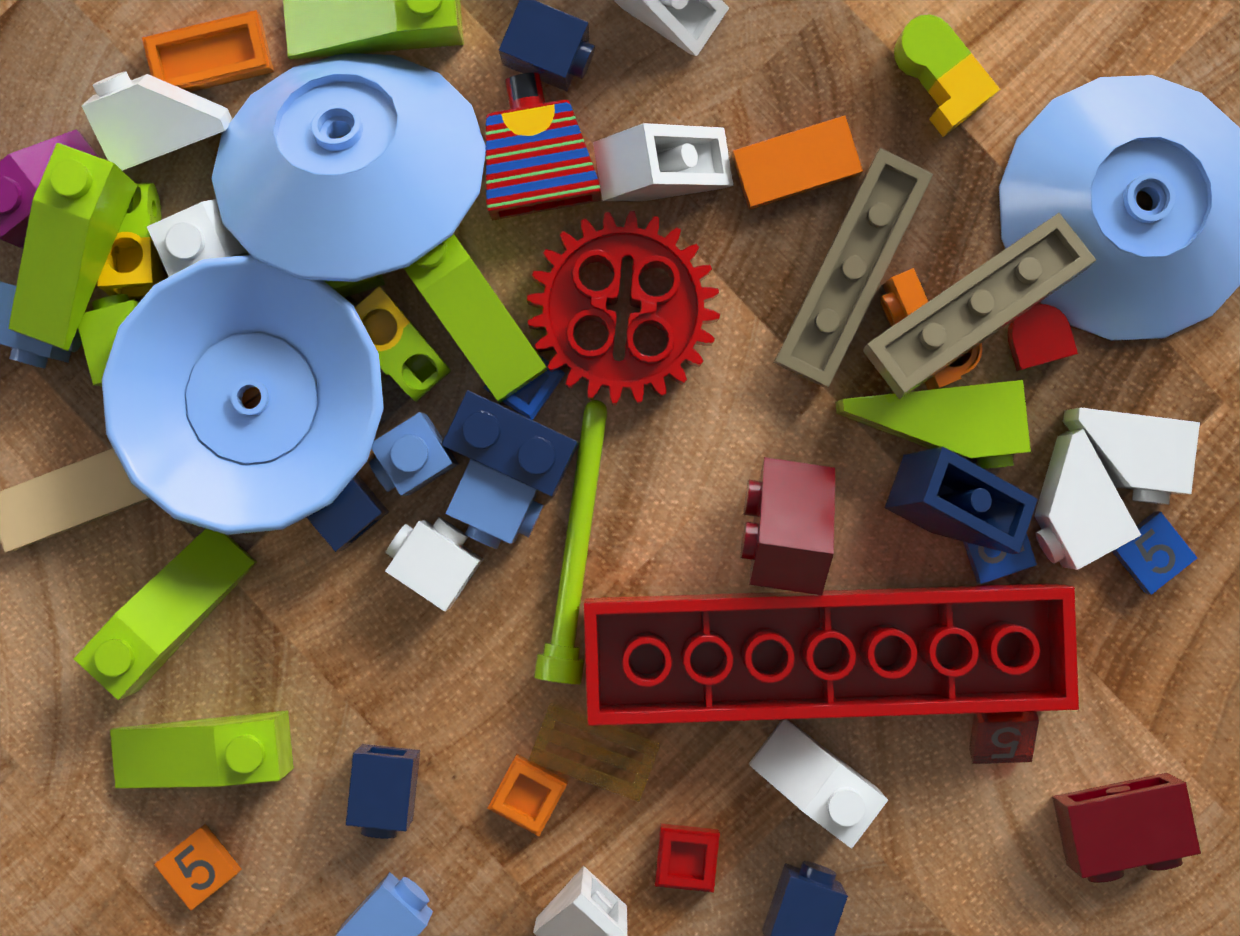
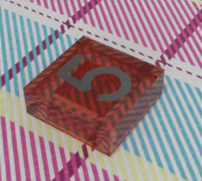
[969,711,1039,764]

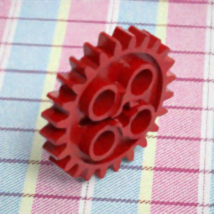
[527,211,720,405]

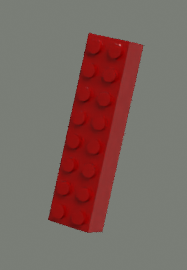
[584,583,1079,726]

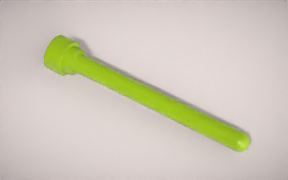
[534,400,607,684]

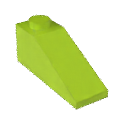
[283,0,464,59]
[8,143,138,351]
[404,234,548,403]
[835,380,1031,469]
[74,529,257,700]
[110,710,294,788]

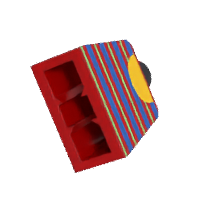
[486,73,601,221]

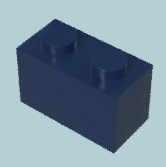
[442,390,579,497]

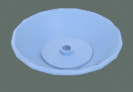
[211,53,486,282]
[999,75,1240,341]
[102,255,384,535]

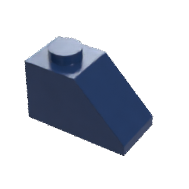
[884,446,1038,554]

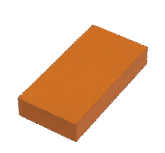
[142,10,274,92]
[731,115,863,210]

